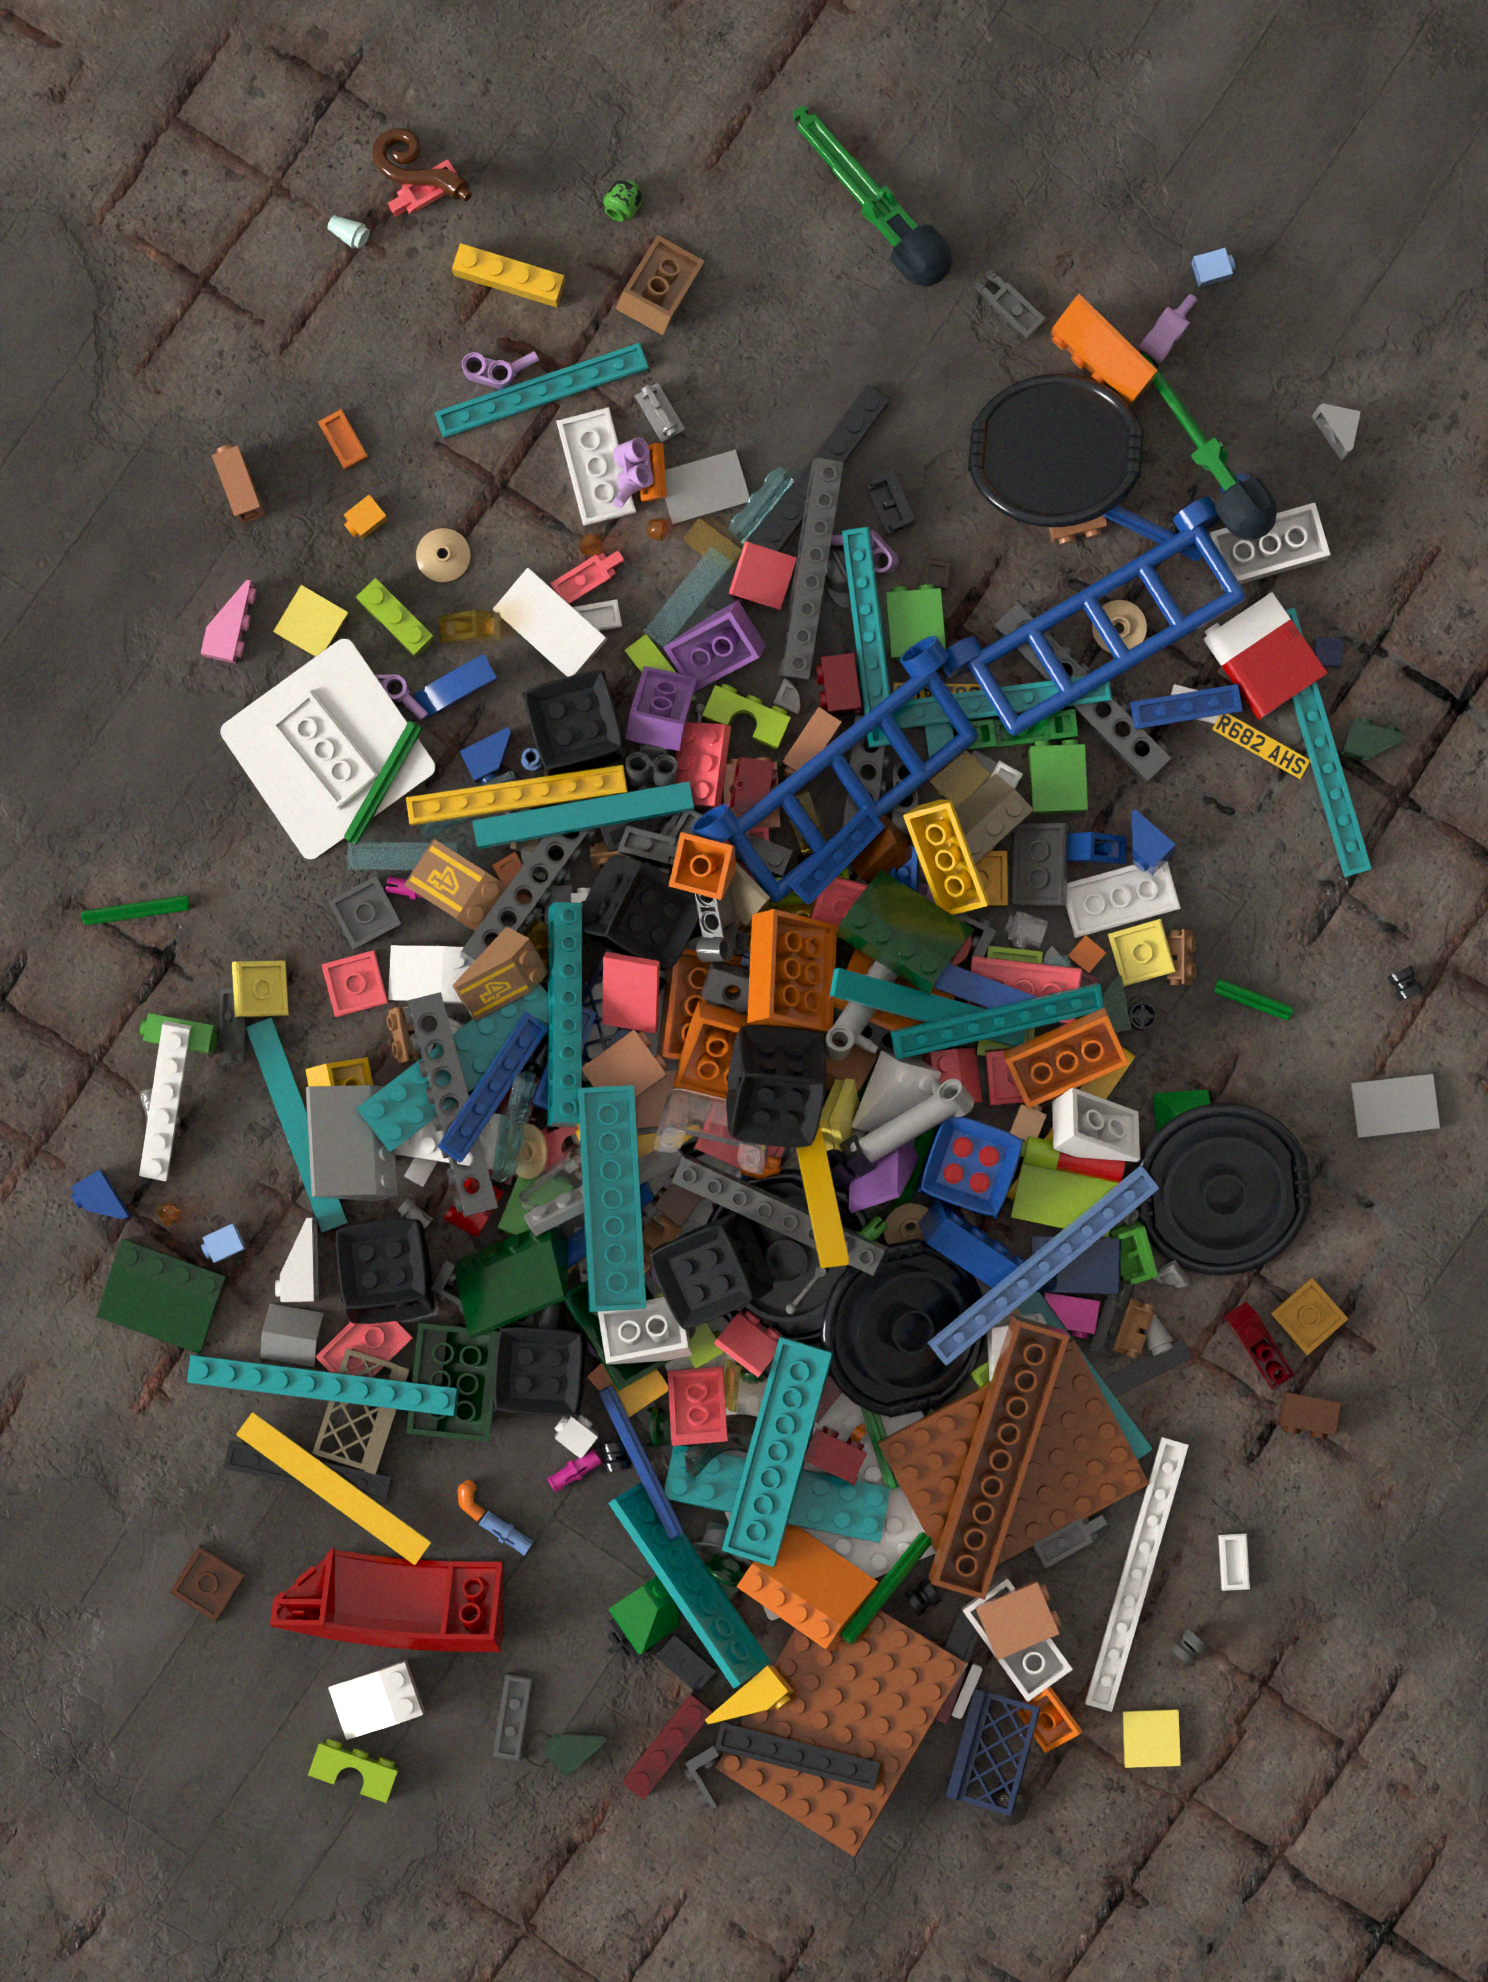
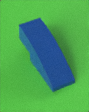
[413,654,498,719]

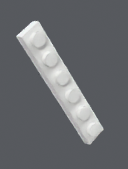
[139,1021,192,1181]

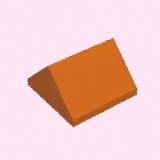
[669,832,736,900]
[1013,1686,1083,1753]

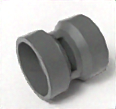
[1169,1629,1208,1668]

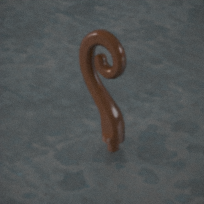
[372,128,472,202]

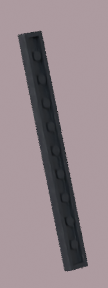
[707,384,889,611]

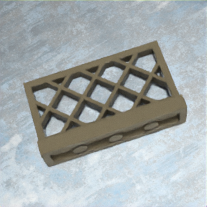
[312,1348,410,1475]

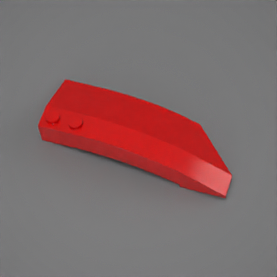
[270,1548,504,1652]

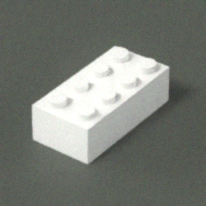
[1209,503,1330,589]
[395,1107,510,1171]
[961,1576,1073,1702]

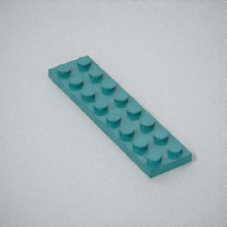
[356,983,548,1152]
[577,1085,646,1312]
[721,1336,834,1567]
[664,1445,891,1543]
[608,1482,771,1688]

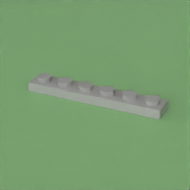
[523,1142,682,1236]

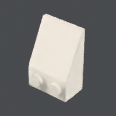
[388,945,471,1004]
[851,1051,941,1132]
[1052,1087,1140,1162]
[275,1218,319,1302]
[598,1297,693,1364]
[328,1659,425,1740]

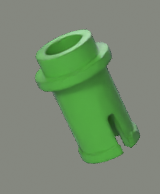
[856,1215,888,1241]

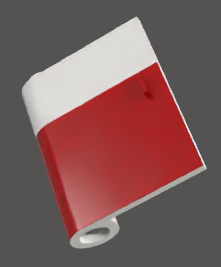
[1203,592,1328,720]

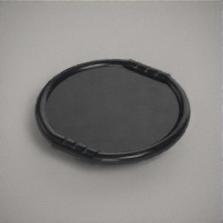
[968,374,1144,527]
[1136,1103,1312,1276]
[707,1169,876,1345]
[821,1238,986,1418]

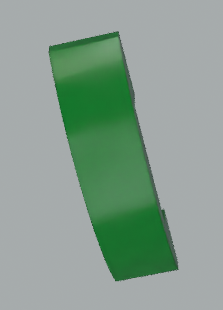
[969,709,1078,750]

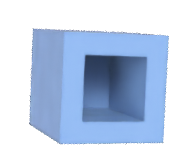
[1191,248,1235,288]
[201,1224,247,1263]

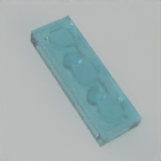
[728,466,794,544]

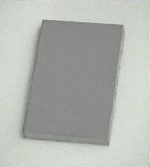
[665,449,751,525]
[1350,1074,1440,1138]

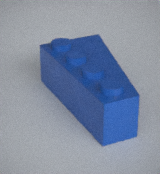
[918,1199,1026,1288]

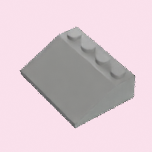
[306,1085,398,1201]

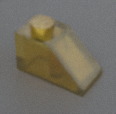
[439,610,501,643]

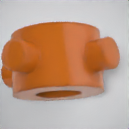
[849,1423,866,1442]

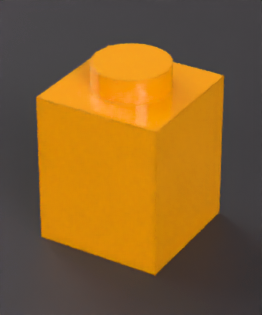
[344,495,388,540]

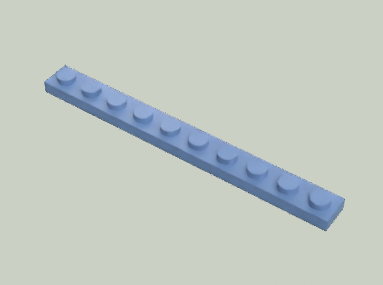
[927,1166,1159,1366]

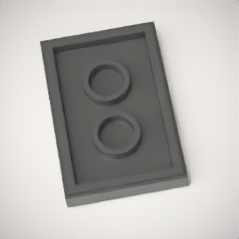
[1011,823,1069,906]

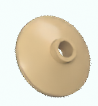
[416,528,471,583]
[1092,600,1147,653]
[508,1124,548,1179]
[884,1203,929,1244]

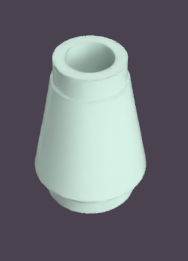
[328,215,370,249]

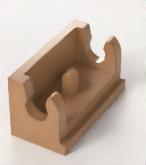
[642,1214,683,1274]

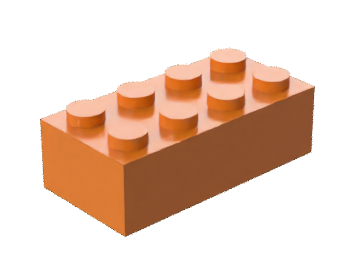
[1003,1007,1129,1109]

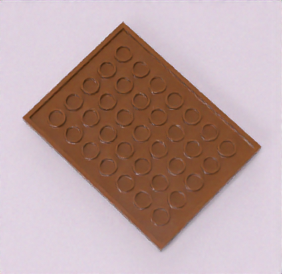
[877,1338,1150,1565]
[715,1609,968,1857]

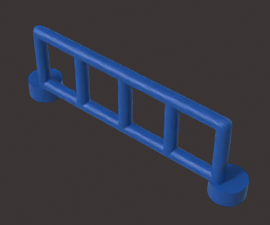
[941,496,1246,736]
[691,636,978,902]

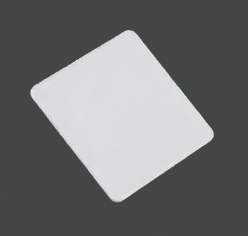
[221,639,435,859]

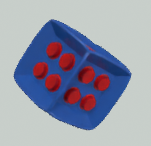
[915,1116,1025,1220]

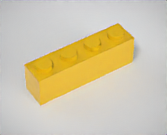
[452,243,565,308]

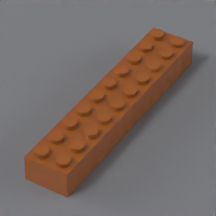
[929,1315,1070,1600]

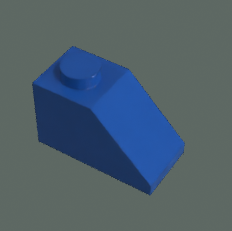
[459,727,512,785]
[1131,809,1176,876]
[1068,832,1127,864]
[71,1170,131,1220]

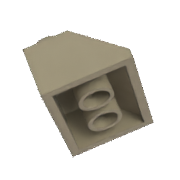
[955,774,1034,866]
[730,862,770,931]

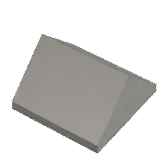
[1311,403,1361,461]
[260,1304,324,1367]

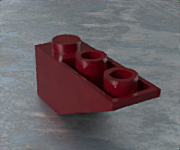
[1223,1301,1294,1390]

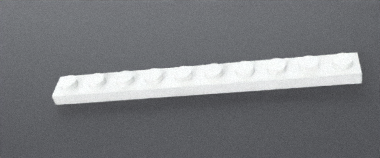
[1085,1437,1189,1712]

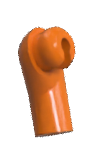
[740,1156,782,1180]
[457,1480,486,1521]

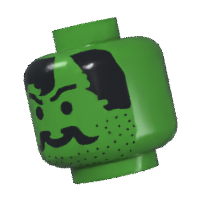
[603,180,644,222]

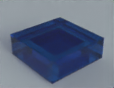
[1314,637,1343,668]

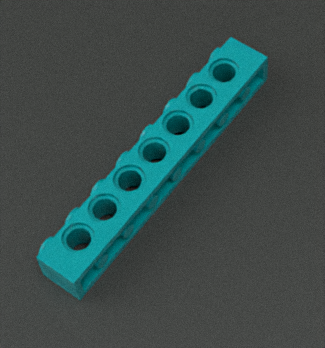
[547,902,582,1127]

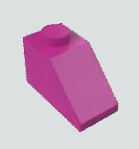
[1043,1292,1100,1338]

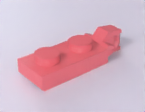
[388,160,457,217]
[550,551,625,604]

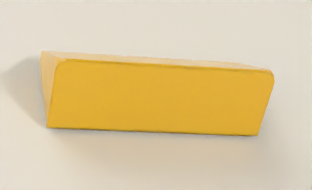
[614,1370,669,1418]

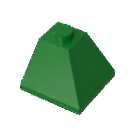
[1153,1090,1210,1132]
[608,1575,680,1655]

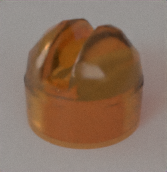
[645,518,667,541]
[580,533,602,556]
[157,1202,181,1226]

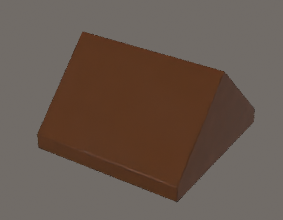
[851,814,913,883]

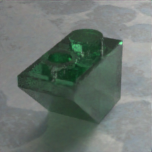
[1340,717,1406,761]

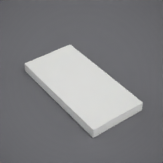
[556,407,636,527]
[493,568,608,677]
[269,690,379,810]
[1066,862,1181,938]

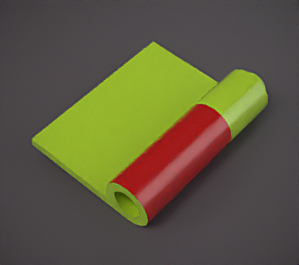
[1011,1136,1126,1238]

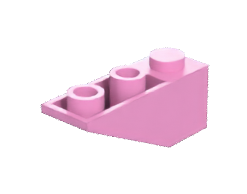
[201,580,257,664]

